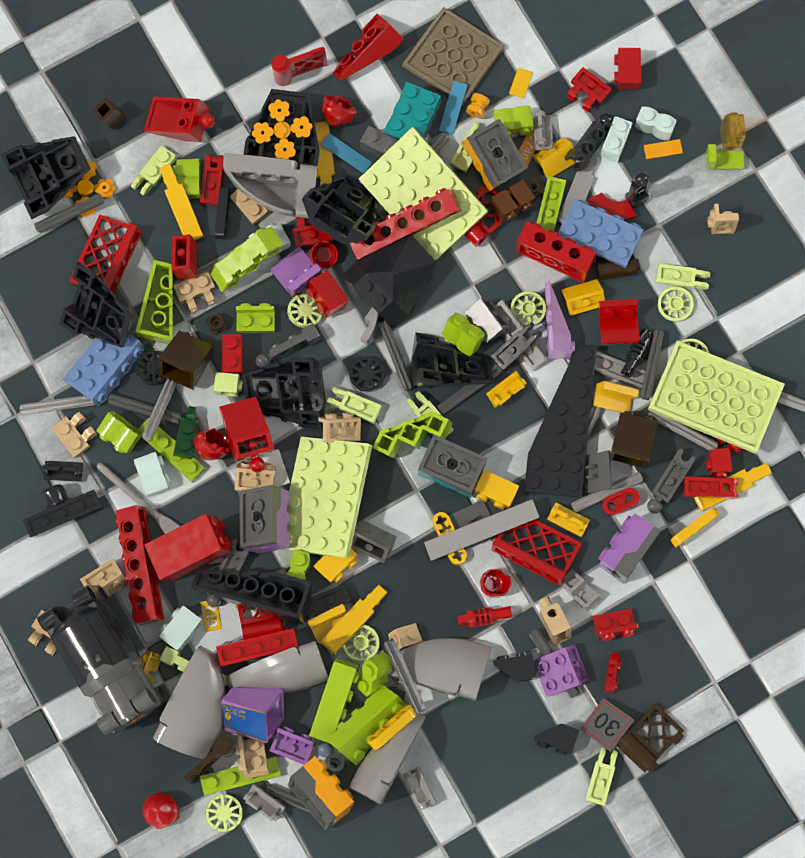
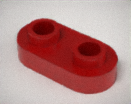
[602,488,640,516]

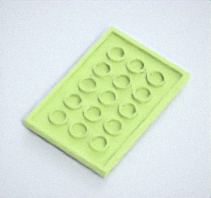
[359,127,488,260]
[648,341,785,454]
[280,437,372,559]

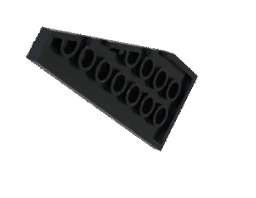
[524,345,597,498]

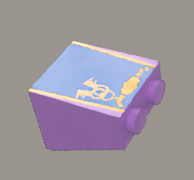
[221,688,285,743]

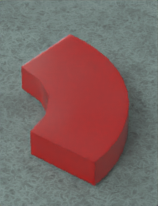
[586,192,636,221]

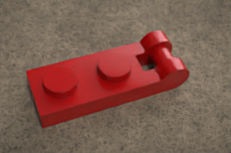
[200,154,224,206]
[684,477,738,499]

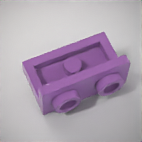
[270,726,315,765]

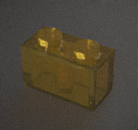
[720,112,746,149]

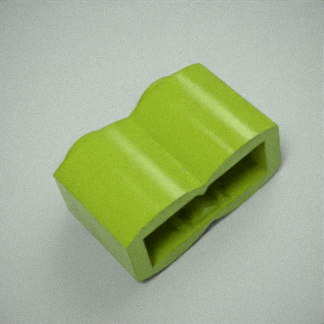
[493,105,534,137]
[173,159,201,199]
[441,312,485,356]
[96,411,143,454]
[286,549,311,580]
[357,652,393,697]

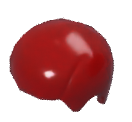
[309,241,338,269]
[480,569,511,598]

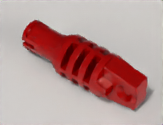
[457,606,512,628]

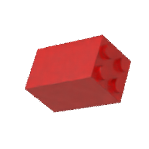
[144,514,233,582]

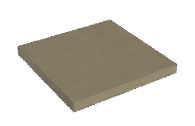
[402,7,505,105]

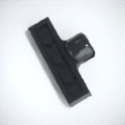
[23,484,102,538]

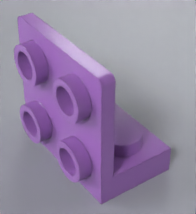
[270,247,322,298]
[534,644,589,697]

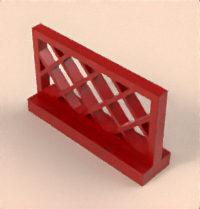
[69,214,142,294]
[491,519,582,586]
[216,628,298,666]

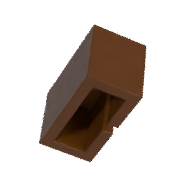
[489,180,535,222]

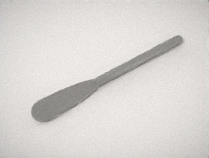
[97,463,180,534]

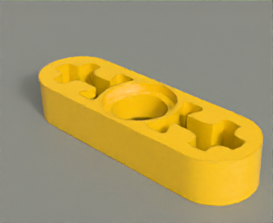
[670,507,720,548]
[433,512,467,566]
[368,705,417,750]

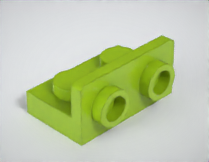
[236,303,275,333]

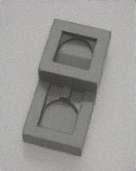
[361,307,379,346]
[561,569,602,612]

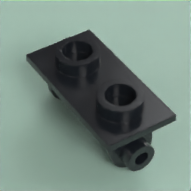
[42,461,84,482]

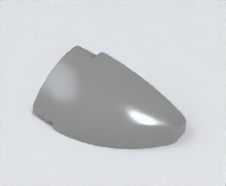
[223,153,317,218]
[388,638,492,701]
[226,641,329,694]
[153,645,226,759]
[348,713,426,805]

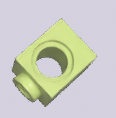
[214,372,243,397]

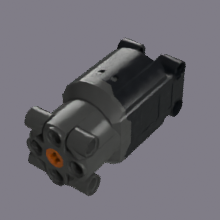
[37,585,168,735]

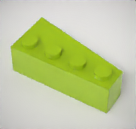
[135,260,173,344]
[309,657,361,743]
[324,685,407,766]

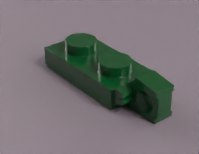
[173,406,199,459]

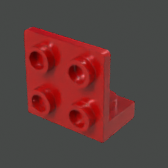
[598,299,640,345]
[593,609,639,642]

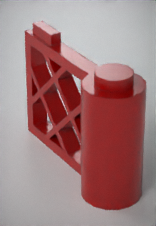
[271,47,328,86]
[464,185,506,247]
[237,605,286,640]

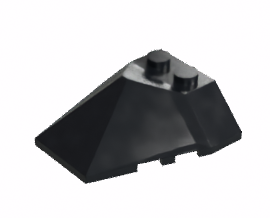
[243,89,320,170]
[0,136,91,219]
[302,175,378,244]
[344,235,437,328]
[59,262,134,348]
[411,332,493,388]
[242,357,326,428]

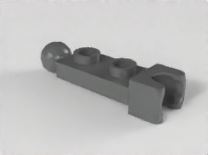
[255,323,321,368]
[647,449,696,514]
[206,539,251,607]

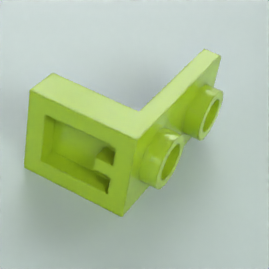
[706,144,744,170]

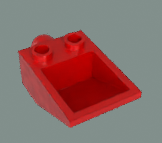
[144,97,215,142]
[219,397,274,473]

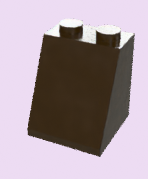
[159,331,214,391]
[610,411,658,469]

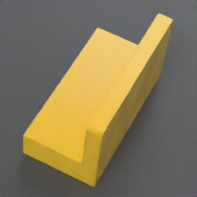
[532,137,575,179]
[561,280,605,316]
[593,381,639,413]
[308,604,347,644]

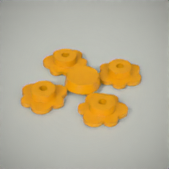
[252,99,312,160]
[62,159,116,218]

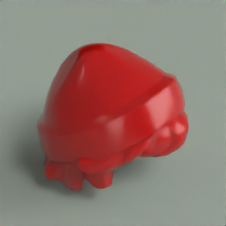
[322,95,356,127]
[194,428,231,461]
[143,792,180,829]

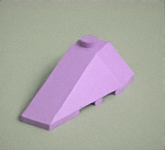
[545,281,575,359]

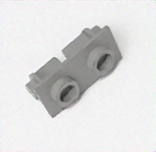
[533,111,553,151]
[403,766,436,810]
[243,784,286,822]

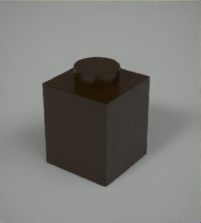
[93,97,126,130]

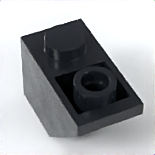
[493,652,537,683]
[534,723,580,756]

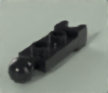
[565,113,613,171]
[625,172,651,209]

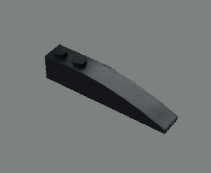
[191,570,312,625]

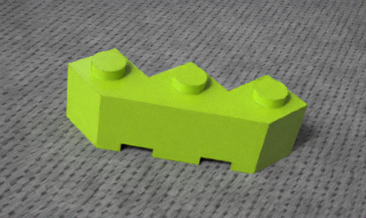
[210,226,284,292]
[372,411,453,459]

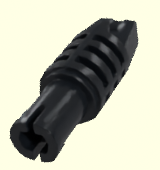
[621,329,653,378]

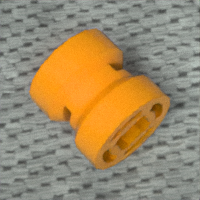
[466,93,490,119]

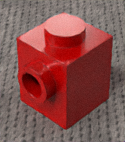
[706,448,732,478]

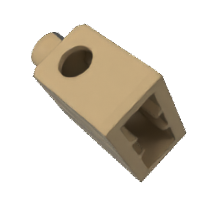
[539,597,572,646]

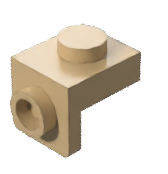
[388,623,422,650]

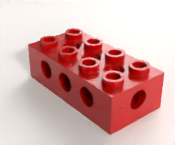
[516,221,596,283]

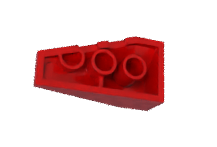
[333,14,404,81]

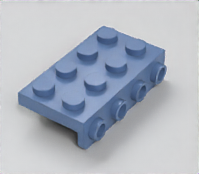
[558,199,643,268]
[63,334,145,406]

